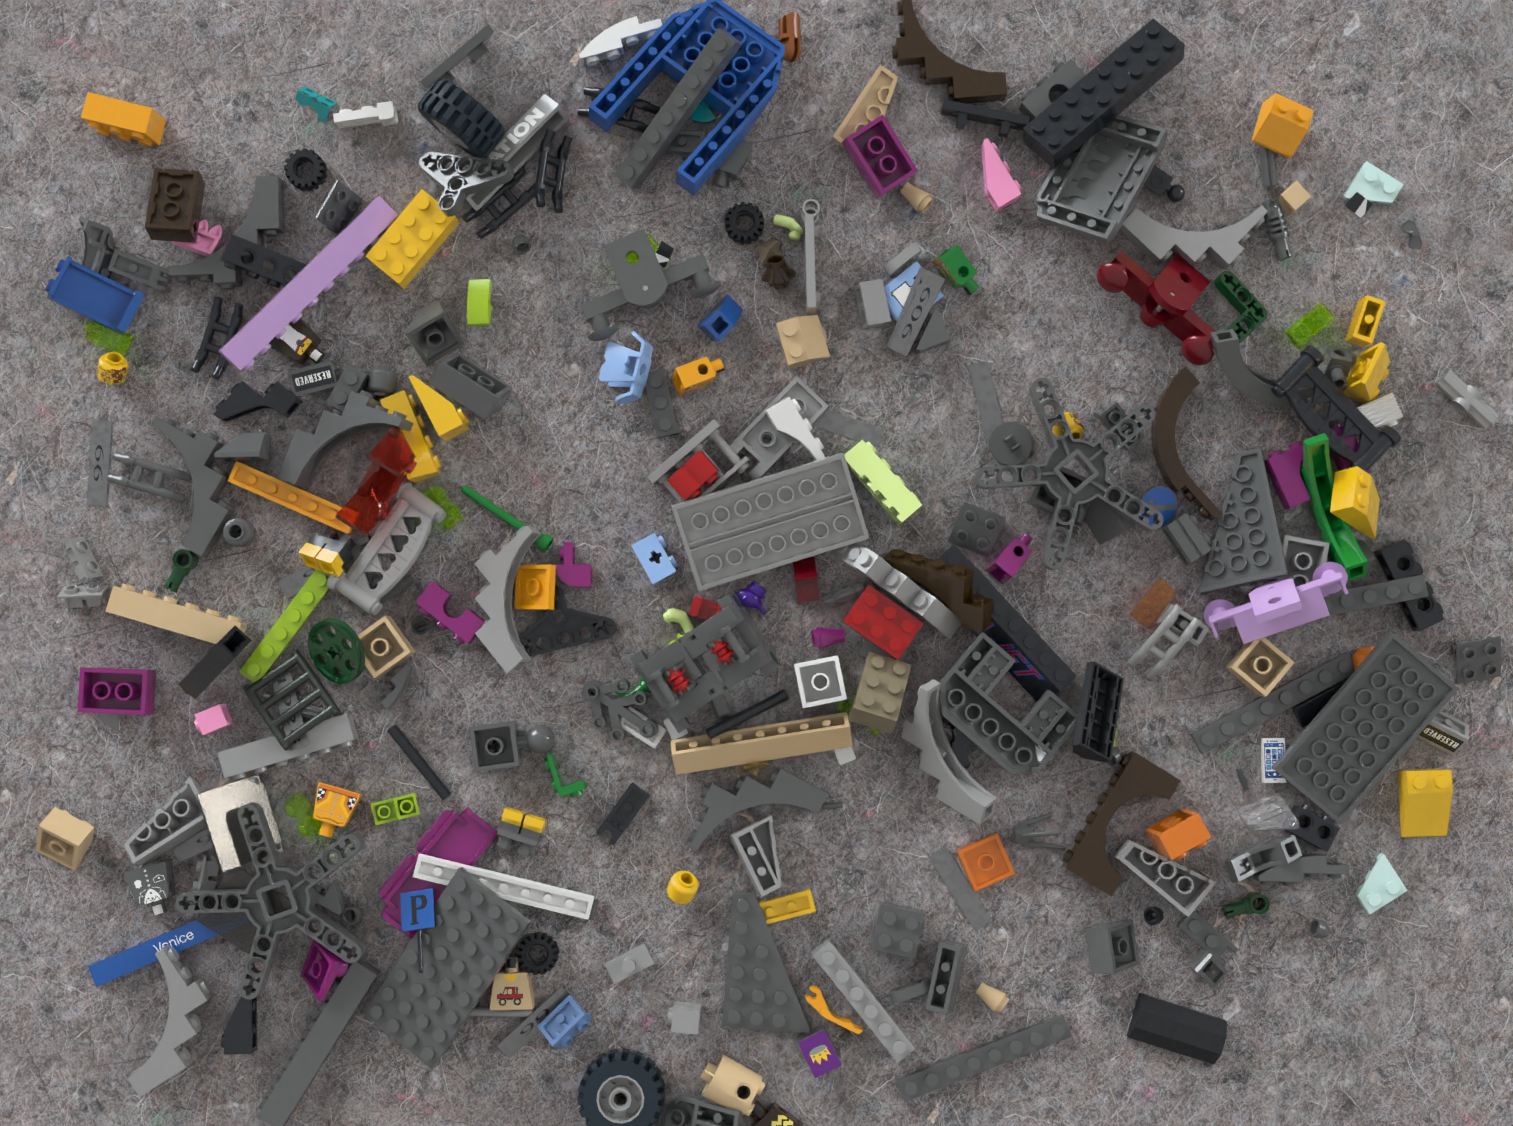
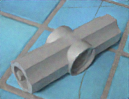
[1435,370,1499,430]

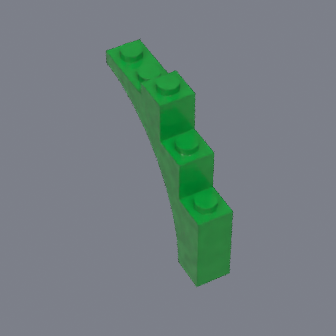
[1300,433,1368,582]

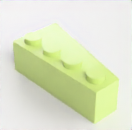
[844,439,922,526]

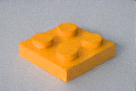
[514,565,556,610]

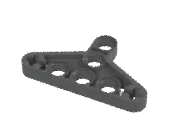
[419,152,514,217]

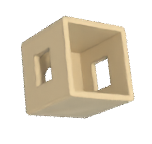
[1277,181,1311,216]

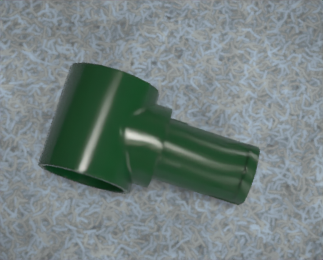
[164,549,199,593]
[1222,891,1270,919]

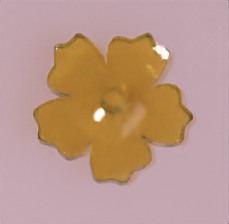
[741,762,768,776]

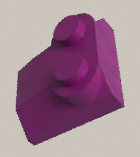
[300,939,348,1001]

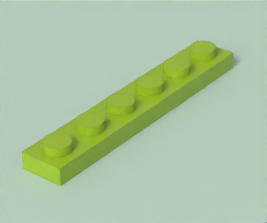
[239,569,331,683]

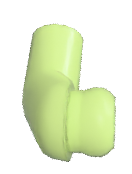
[773,214,803,241]
[663,608,694,634]

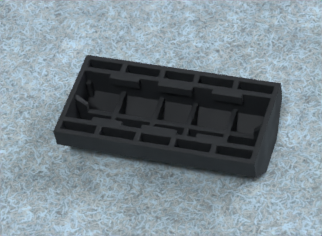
[1073,661,1124,762]
[1126,993,1227,1065]

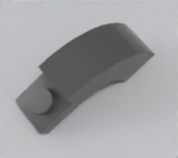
[1224,834,1303,883]

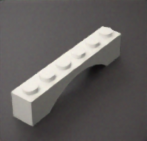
[765,397,829,461]

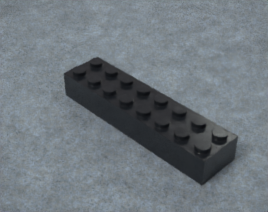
[1023,18,1185,169]

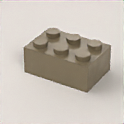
[848,652,912,733]

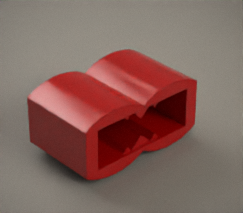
[667,451,720,501]

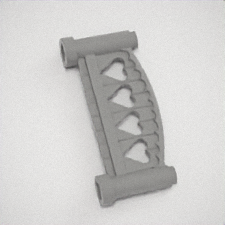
[327,478,446,615]

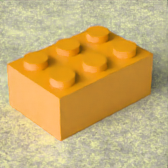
[81,92,166,147]

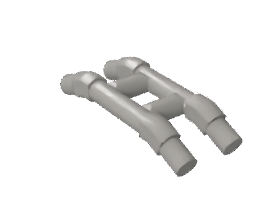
[1128,604,1201,679]

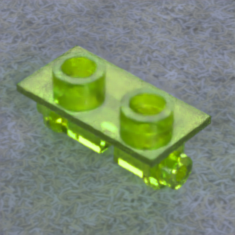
[84,321,134,356]
[423,485,464,530]
[285,793,322,840]

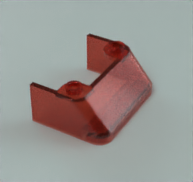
[335,426,417,537]

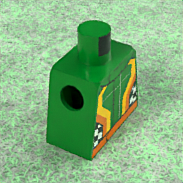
[932,244,979,295]

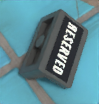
[288,360,338,397]

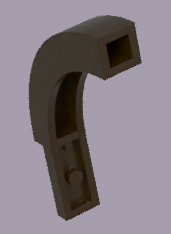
[1151,366,1221,520]

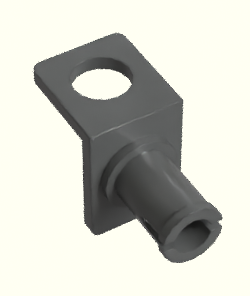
[1324,346,1353,390]

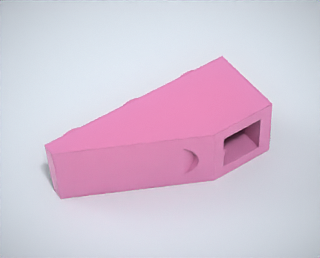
[981,138,1022,212]

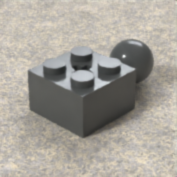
[469,720,555,772]

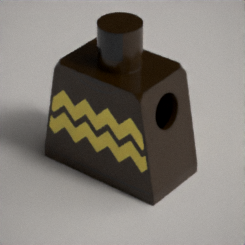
[751,1100,803,1126]

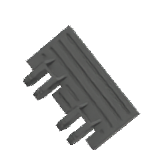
[419,24,494,92]

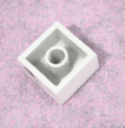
[793,655,847,708]

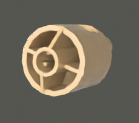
[700,1054,766,1116]

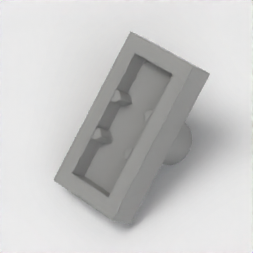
[605,942,655,984]

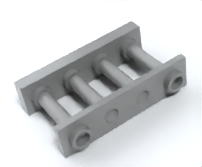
[647,419,751,503]

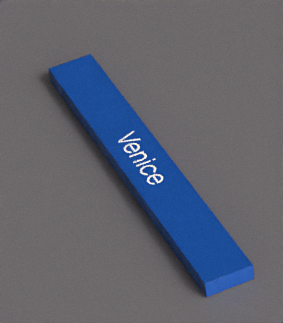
[88,902,250,987]

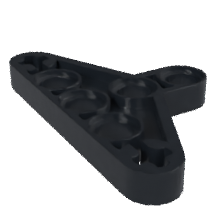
[519,585,617,657]

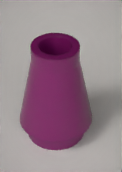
[811,627,845,649]

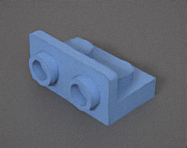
[537,995,593,1049]

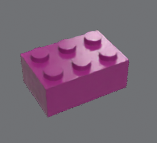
[842,115,918,199]
[77,667,156,715]

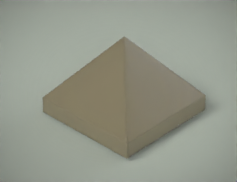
[757,240,781,266]

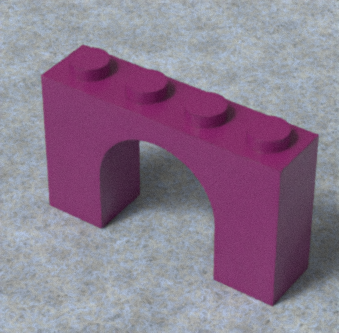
[1265,423,1372,510]

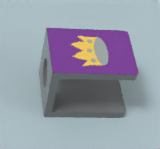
[798,1024,841,1078]

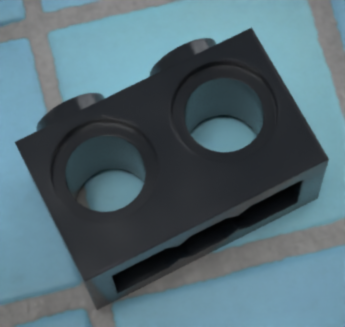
[1281,804,1340,852]

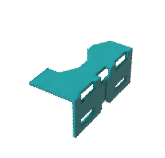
[295,86,337,123]

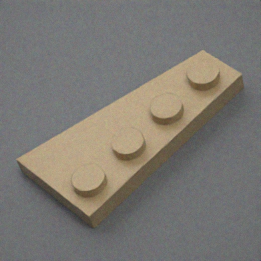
[831,64,898,147]

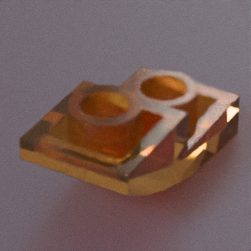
[1130,577,1177,628]

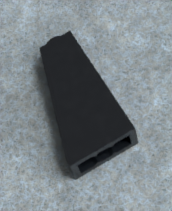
[178,626,252,699]

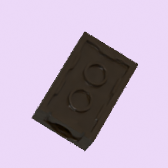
[145,168,205,243]

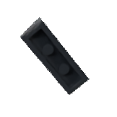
[1291,677,1349,728]

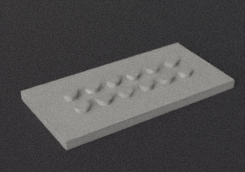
[672,453,870,591]

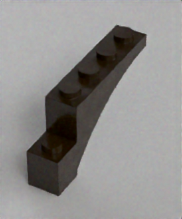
[883,549,993,632]

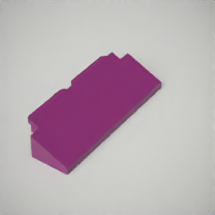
[379,807,498,939]

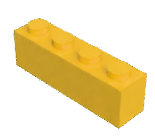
[380,390,442,484]

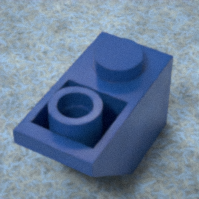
[697,294,743,341]

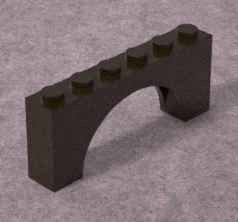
[1062,751,1181,896]

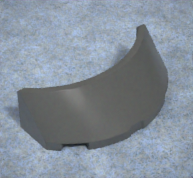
[79,216,118,281]

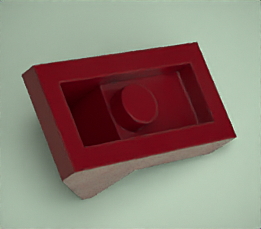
[793,557,820,603]

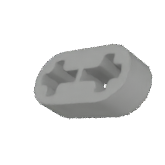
[883,242,922,276]

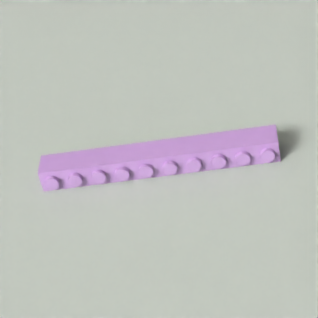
[218,196,398,371]

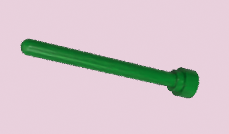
[461,485,554,553]

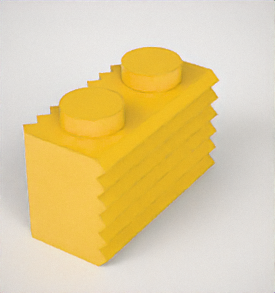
[1344,295,1386,347]

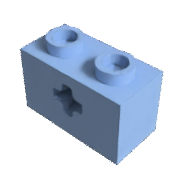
[631,533,678,585]

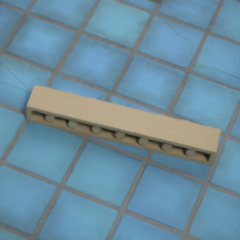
[670,712,853,775]

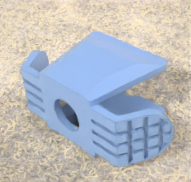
[599,330,653,404]

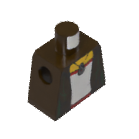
[269,318,325,364]

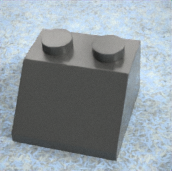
[1026,467,1086,519]
[1085,483,1141,545]
[1085,920,1139,974]

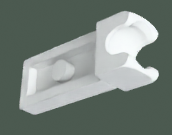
[333,101,399,129]

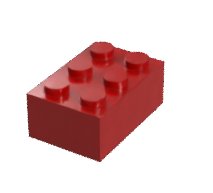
[842,584,924,660]

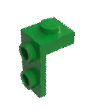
[544,752,587,798]

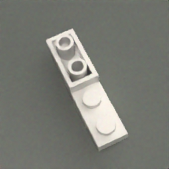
[579,16,662,66]

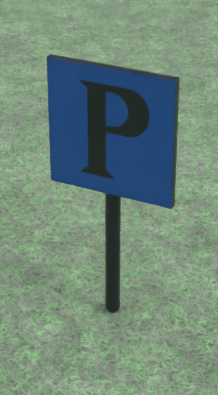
[400,888,436,973]

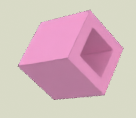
[194,704,234,735]

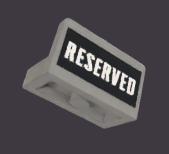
[1417,711,1469,755]

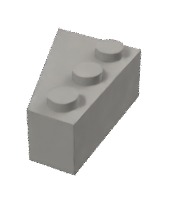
[729,815,782,897]

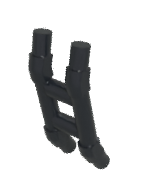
[577,87,660,133]
[534,128,573,213]
[462,167,536,239]
[191,297,244,380]

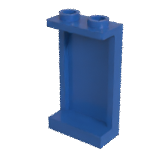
[45,256,145,336]

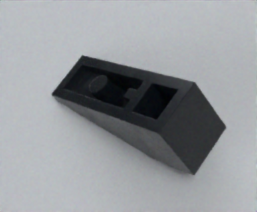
[221,982,257,1055]

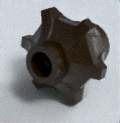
[761,255,796,290]

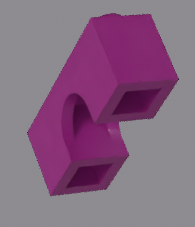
[416,581,485,644]

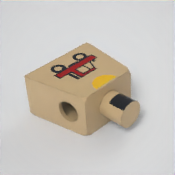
[490,957,535,1010]

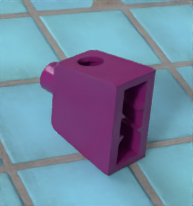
[985,533,1034,584]

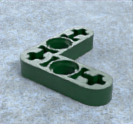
[1214,271,1267,344]

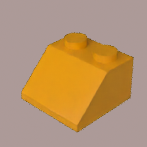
[1251,93,1314,158]

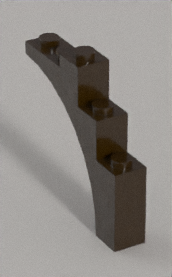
[892,0,1007,104]

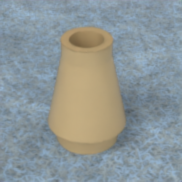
[900,183,934,213]
[975,982,1009,1014]

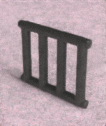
[243,650,341,751]

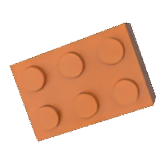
[1144,808,1212,861]

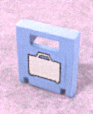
[884,261,944,322]

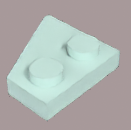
[1342,161,1404,205]
[1355,853,1407,914]

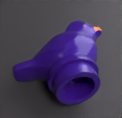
[736,581,767,615]

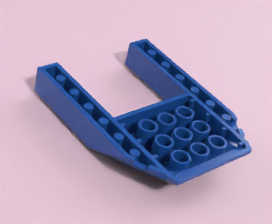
[589,0,785,196]

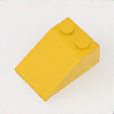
[1341,342,1390,404]
[409,375,470,441]
[1330,466,1380,539]
[1397,768,1453,837]

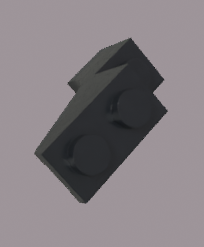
[213,381,302,422]

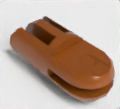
[779,12,801,62]

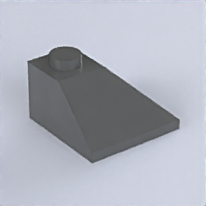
[404,300,464,366]
[214,429,271,462]

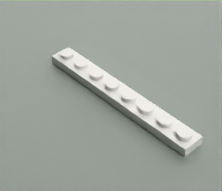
[413,853,594,920]

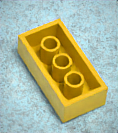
[365,189,460,289]

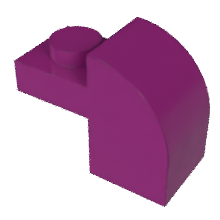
[555,542,592,588]

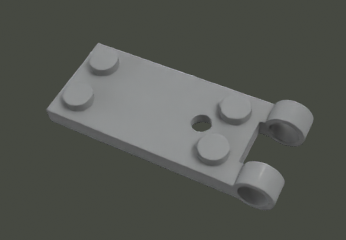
[801,199,820,316]
[722,376,829,481]

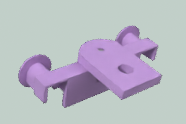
[1204,562,1348,644]

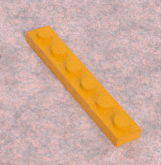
[227,461,359,535]

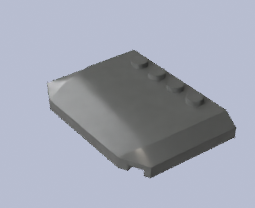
[1037,115,1168,244]

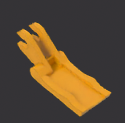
[805,985,863,1034]

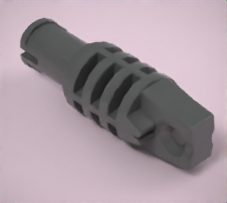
[1262,198,1292,260]

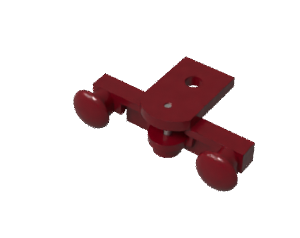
[1097,251,1216,365]

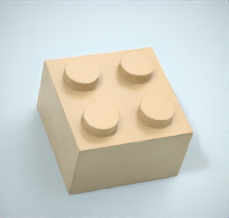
[349,616,416,678]
[1225,637,1295,697]

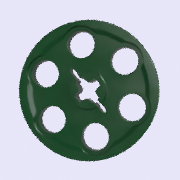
[308,618,365,684]

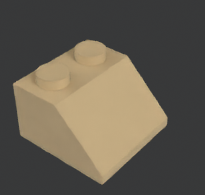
[776,315,830,369]
[36,807,94,871]

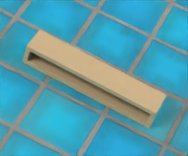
[105,583,247,644]

